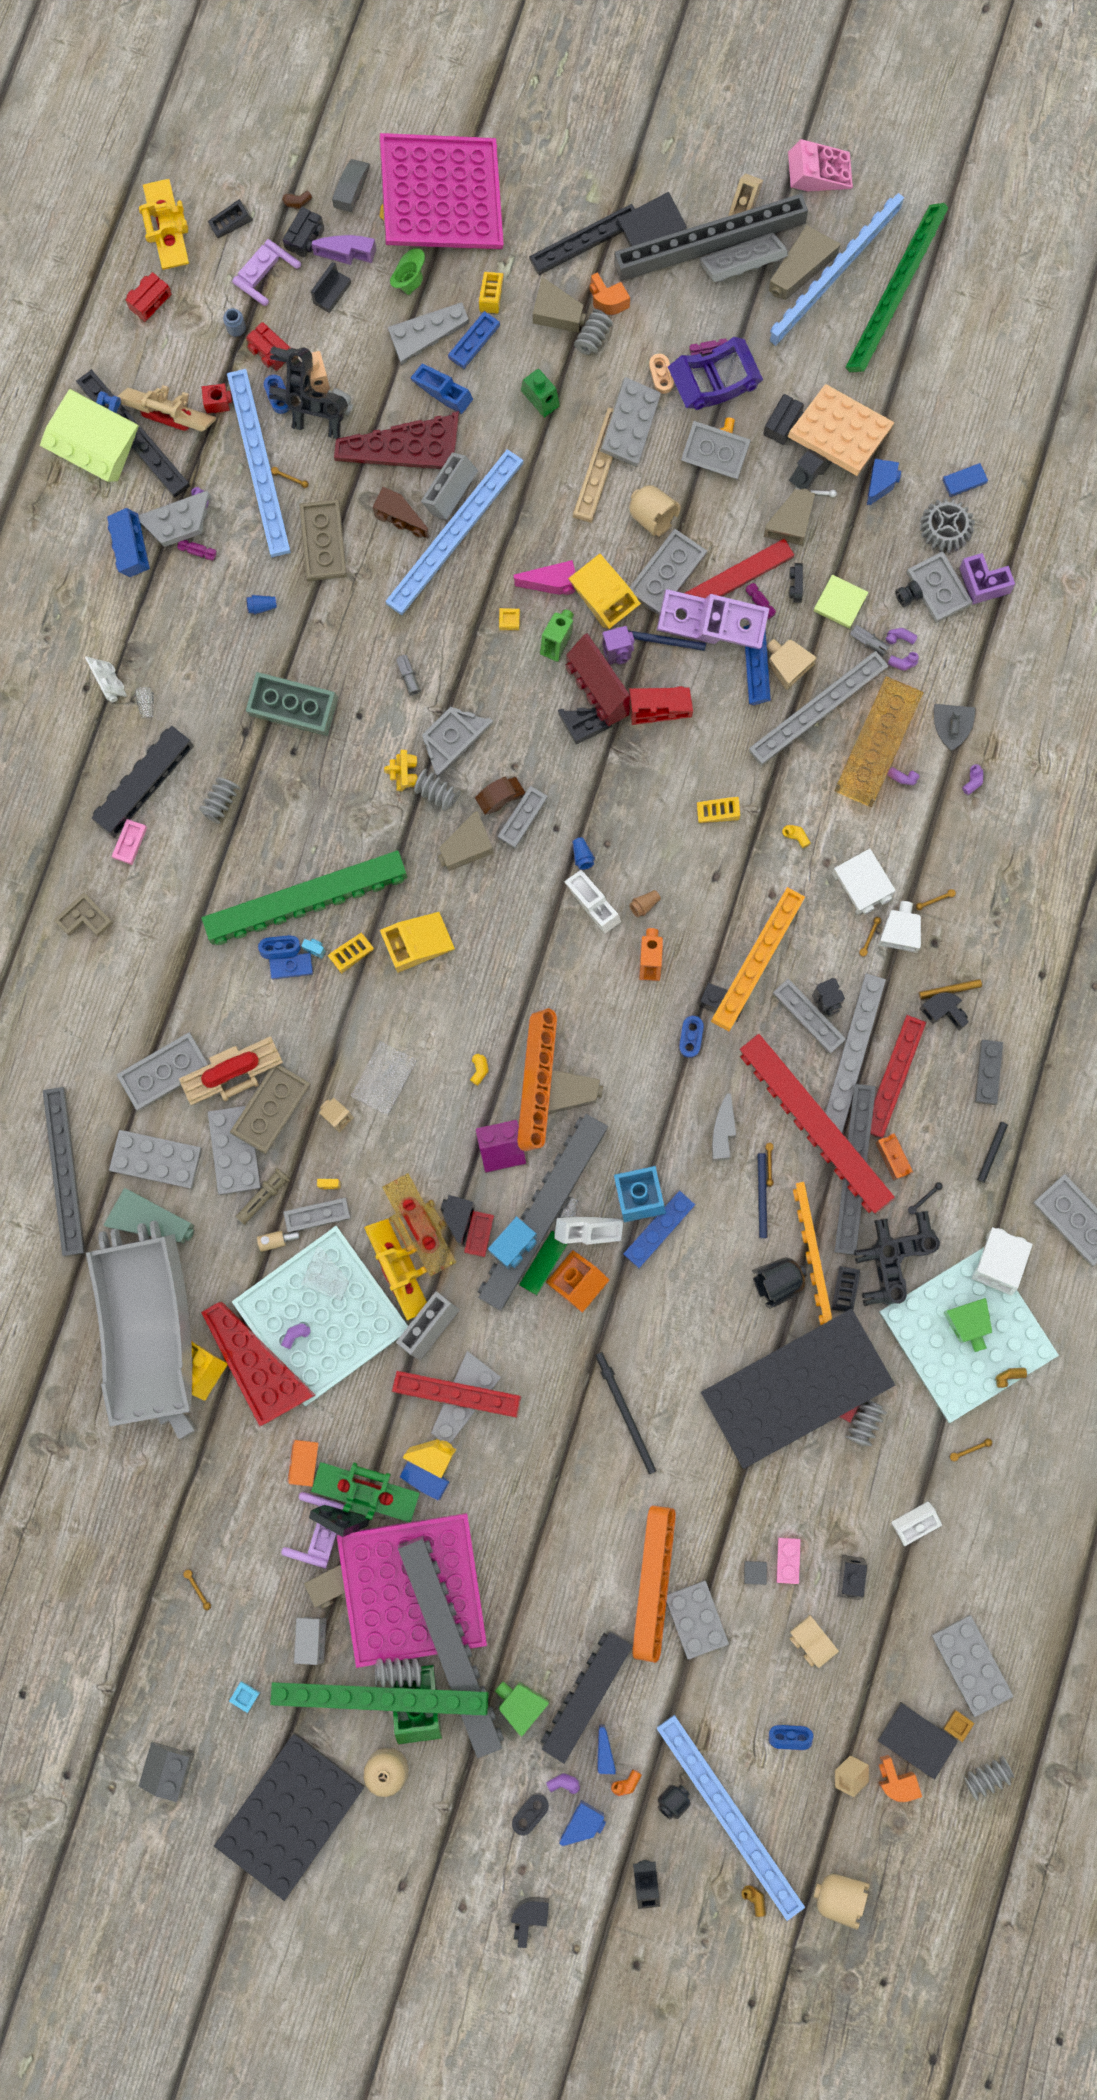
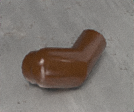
[282,190,313,209]

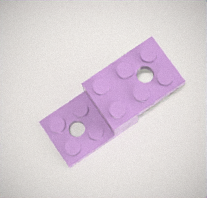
[657,589,769,649]

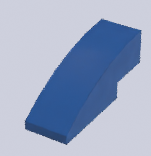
[411,363,473,414]

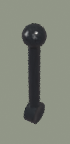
[908,1182,943,1215]

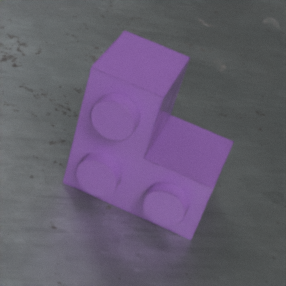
[959,553,1015,605]

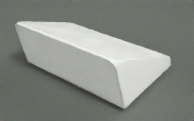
[891,1502,942,1547]

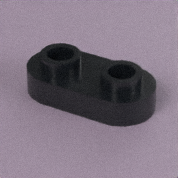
[789,563,803,603]
[512,1793,549,1836]

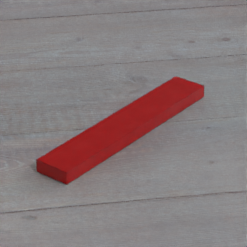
[685,539,794,598]
[871,1015,927,1139]
[392,1371,522,1418]

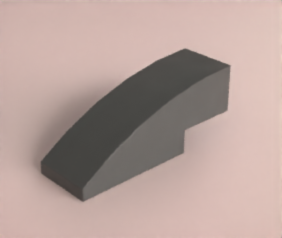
[332,159,370,212]

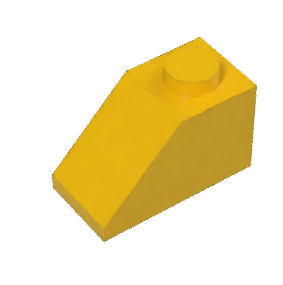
[403,1439,457,1478]

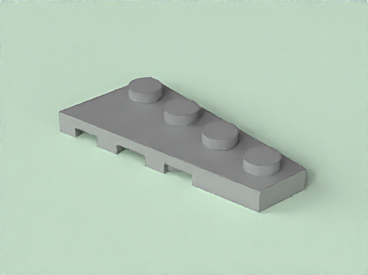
[388,302,469,365]
[431,1351,501,1444]

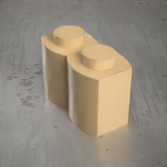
[789,1615,839,1668]

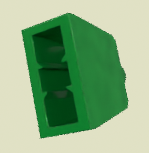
[521,368,560,418]

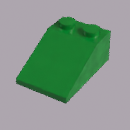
[391,1665,442,1745]

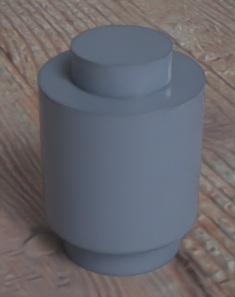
[223,308,246,337]

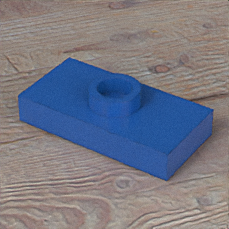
[269,953,313,980]

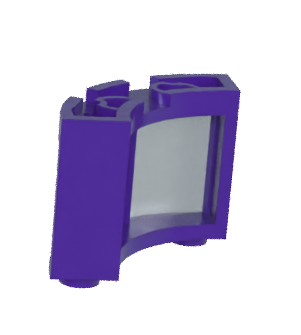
[668,337,763,410]

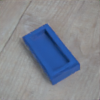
[942,463,988,497]

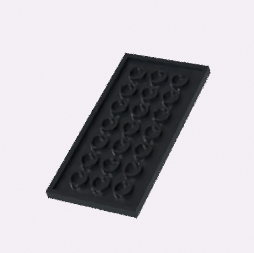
[701,1308,896,1469]

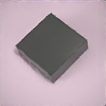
[744,1561,767,1585]

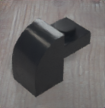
[789,449,832,489]
[919,993,969,1031]
[633,1860,660,1909]
[511,1897,549,1948]

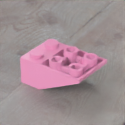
[788,139,853,192]

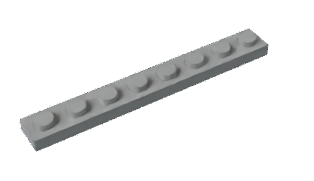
[749,651,888,766]
[825,974,886,1133]

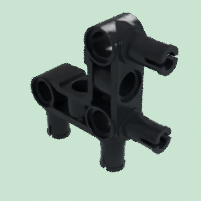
[269,346,348,439]
[854,1211,940,1306]

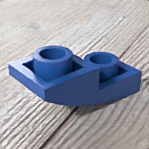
[400,1461,450,1500]

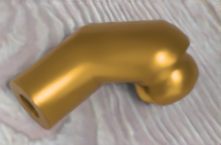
[995,1367,1027,1388]
[741,1885,766,1917]

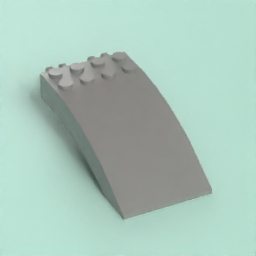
[86,1221,192,1426]

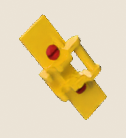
[139,179,189,270]
[364,1219,427,1320]

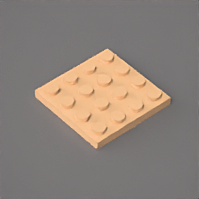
[788,384,894,476]

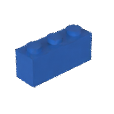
[107,508,150,577]

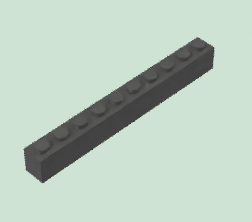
[614,193,808,281]
[477,1114,608,1312]
[398,1535,504,1759]

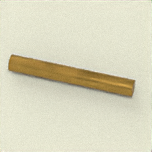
[919,979,982,1000]

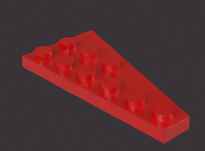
[201,1302,316,1427]

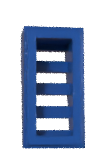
[597,1725,616,1774]

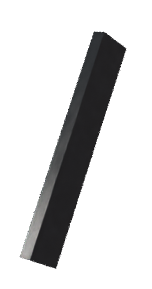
[529,204,635,275]

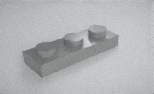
[498,786,548,849]
[284,1197,351,1233]

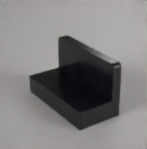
[311,262,351,314]

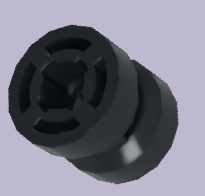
[895,580,923,608]

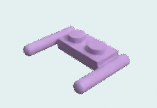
[232,239,301,306]
[281,1492,345,1569]

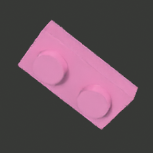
[111,819,147,865]
[776,1538,800,1584]

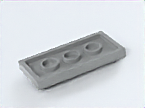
[700,232,788,282]
[600,377,661,467]
[630,529,707,615]
[116,1032,209,1111]
[208,1106,261,1195]
[109,1130,202,1189]
[1033,1174,1097,1266]
[931,1615,1014,1717]

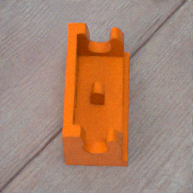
[875,1133,913,1181]
[287,1439,318,1487]

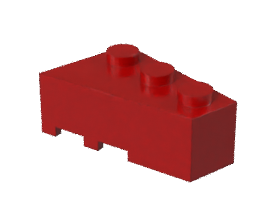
[629,686,693,725]

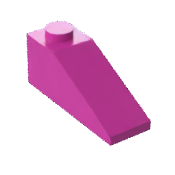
[513,560,576,595]

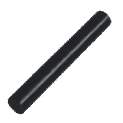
[977,1122,1008,1183]

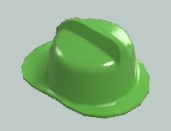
[390,248,425,295]

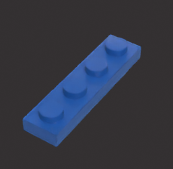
[743,624,771,706]
[623,1190,695,1268]

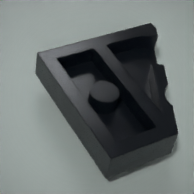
[558,707,612,744]
[309,1505,370,1537]

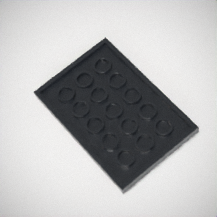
[214,1733,365,1901]

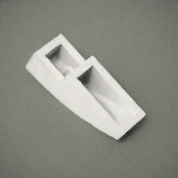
[565,870,621,934]
[555,1217,623,1245]

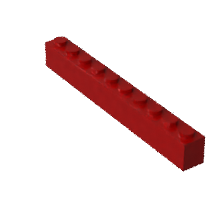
[740,1034,895,1215]

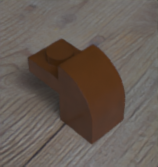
[475,776,525,815]

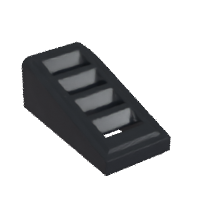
[208,199,253,238]
[831,1266,860,1312]

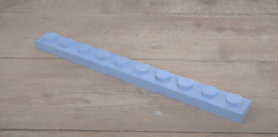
[770,193,904,346]
[227,369,291,558]
[385,449,523,615]
[656,1715,805,1921]

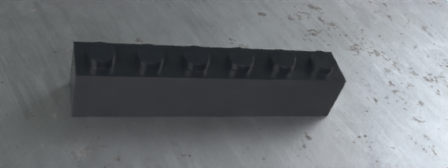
[92,726,194,838]
[540,1630,633,1764]

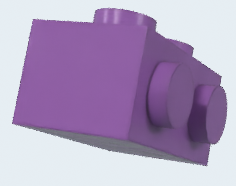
[602,626,635,665]

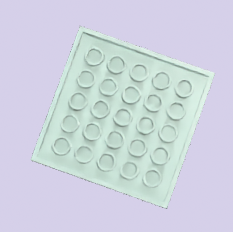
[232,1226,408,1406]
[879,1247,1059,1423]

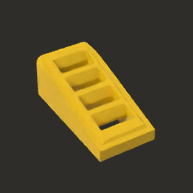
[479,272,504,314]
[697,797,740,823]
[327,932,374,974]

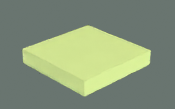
[814,575,868,629]

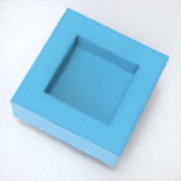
[301,939,326,959]
[229,1681,260,1713]

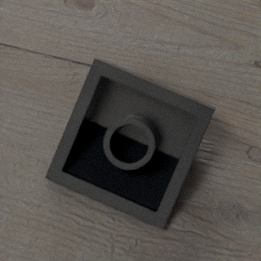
[440,1195,475,1247]

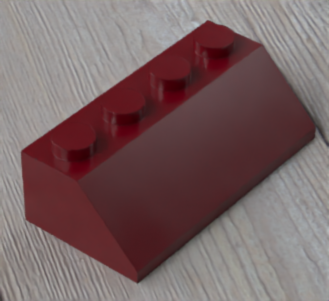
[565,633,630,727]

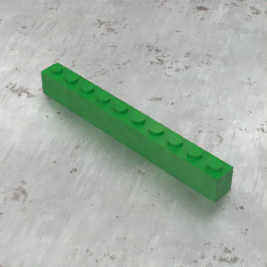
[201,850,408,945]

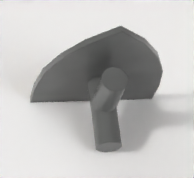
[934,704,975,751]

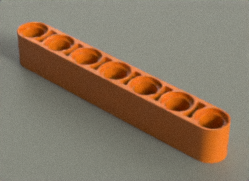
[517,1008,557,1151]
[633,1505,676,1663]

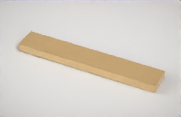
[573,407,613,523]

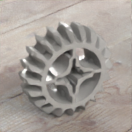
[919,498,975,553]

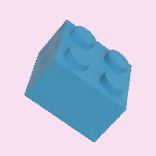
[614,1166,666,1223]
[488,1216,537,1270]

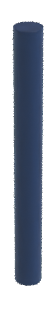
[628,630,706,651]
[757,1153,768,1239]

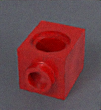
[201,383,233,414]

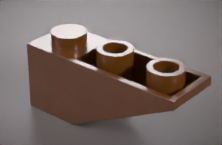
[372,487,429,539]

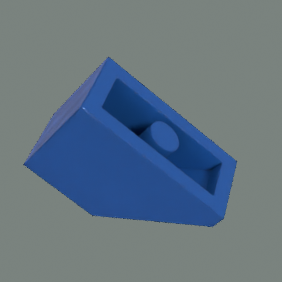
[866,459,901,505]
[559,1800,606,1846]

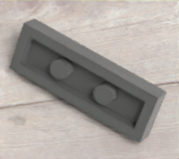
[975,1040,1003,1105]

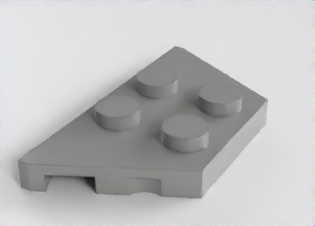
[139,490,211,547]
[422,707,493,777]

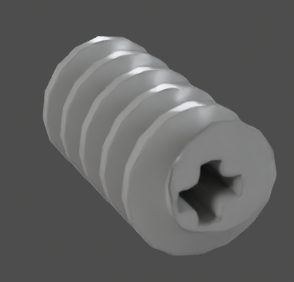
[574,309,613,355]
[414,769,461,811]
[199,777,241,824]
[845,1400,887,1447]
[375,1658,421,1687]
[963,1756,1014,1801]

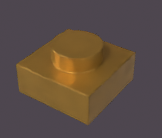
[943,1709,975,1742]

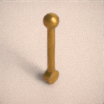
[271,467,309,488]
[915,889,956,911]
[859,917,882,957]
[765,1143,774,1187]
[950,1438,993,1462]
[183,1570,211,1611]

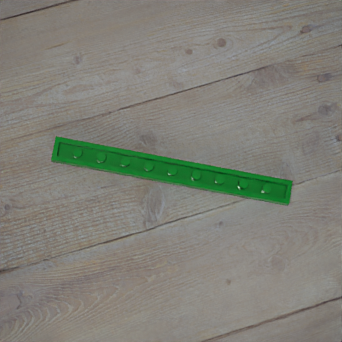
[845,203,948,373]
[270,1682,488,1715]

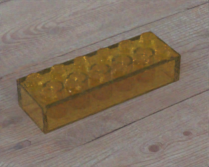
[834,676,924,807]

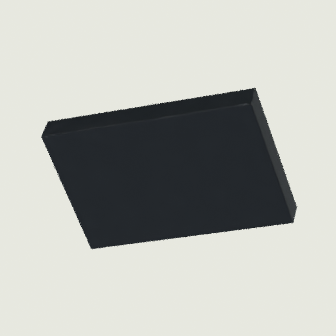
[617,192,687,247]
[877,1702,958,1780]

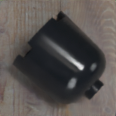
[752,1257,807,1309]

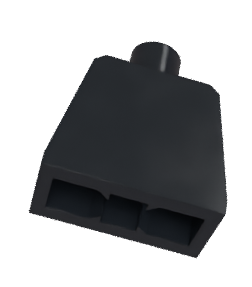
[837,1555,867,1600]

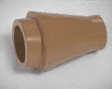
[629,890,661,917]

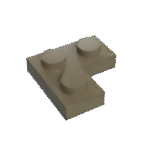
[54,892,113,936]

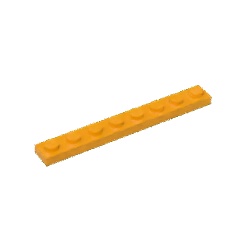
[711,887,805,1032]
[793,1182,832,1326]

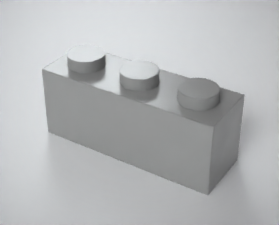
[421,452,478,520]
[396,1291,460,1360]

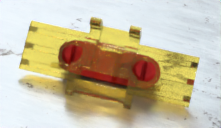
[382,1173,457,1277]

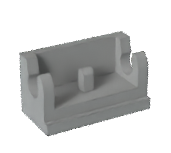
[294,1617,326,1665]

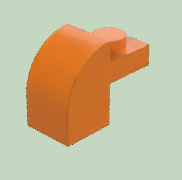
[589,272,630,315]
[878,1755,922,1802]

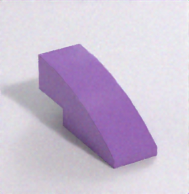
[312,235,377,265]

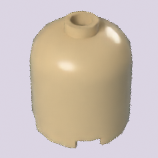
[629,485,681,537]
[363,1748,409,1797]
[814,1874,869,1930]

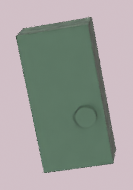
[246,672,338,736]

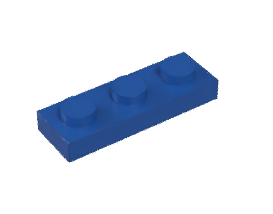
[448,311,500,369]

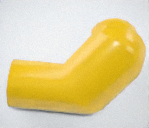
[470,1054,489,1086]

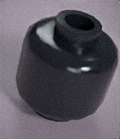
[658,1785,691,1820]

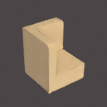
[835,1756,869,1797]

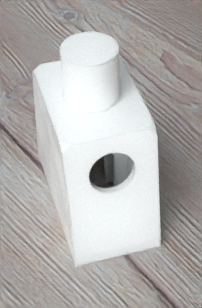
[878,901,921,953]

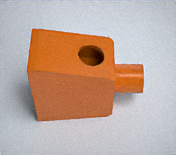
[639,928,663,981]

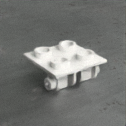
[85,657,127,703]

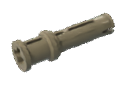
[236,1167,291,1225]

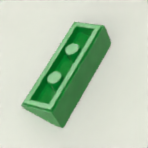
[519,1231,569,1296]

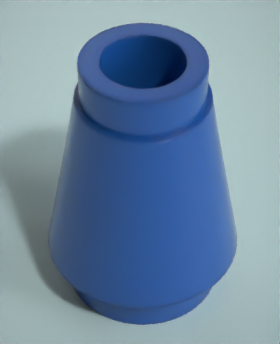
[246,595,277,615]
[572,837,595,870]

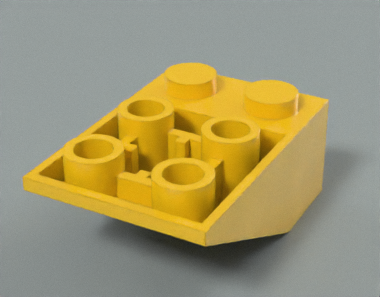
[568,553,641,629]
[380,912,455,973]
[191,1341,228,1401]

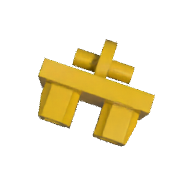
[384,749,417,791]

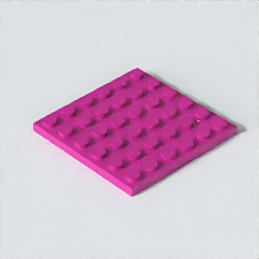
[379,133,504,249]
[337,1513,487,1668]

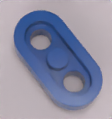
[264,375,290,414]
[258,935,301,959]
[679,1016,704,1058]
[768,1725,814,1750]

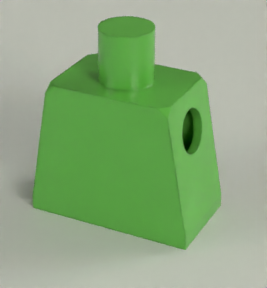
[540,609,574,662]
[943,1298,992,1352]
[494,1681,549,1737]

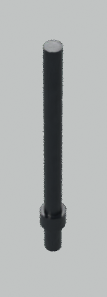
[595,1352,657,1475]

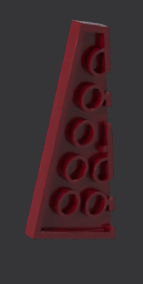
[334,411,459,469]

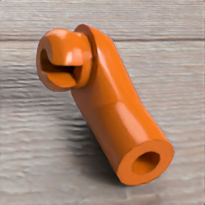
[611,1769,642,1796]

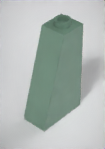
[104,1188,195,1244]

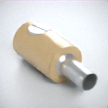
[257,1231,299,1252]

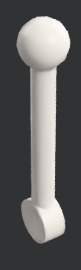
[795,487,837,498]

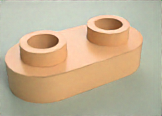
[649,354,674,394]

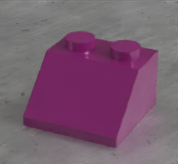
[476,1120,526,1173]

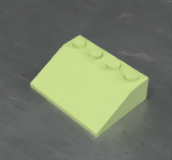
[40,389,139,482]

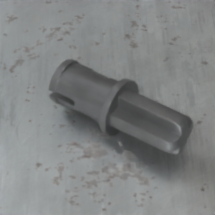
[850,625,890,657]
[396,655,421,696]

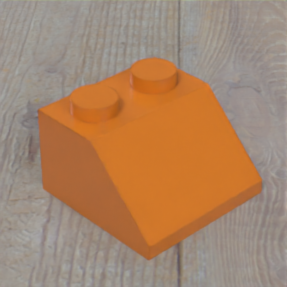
[546,1250,610,1313]

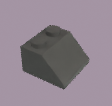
[138,1742,194,1802]

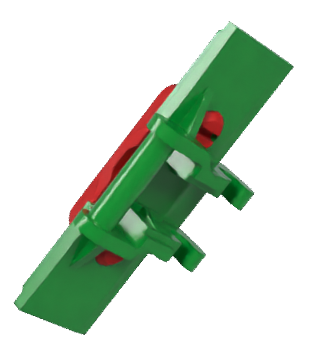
[311,1462,420,1522]

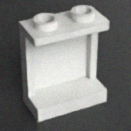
[832,849,896,915]
[971,1227,1033,1296]

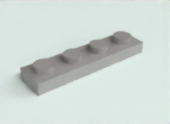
[772,979,846,1054]

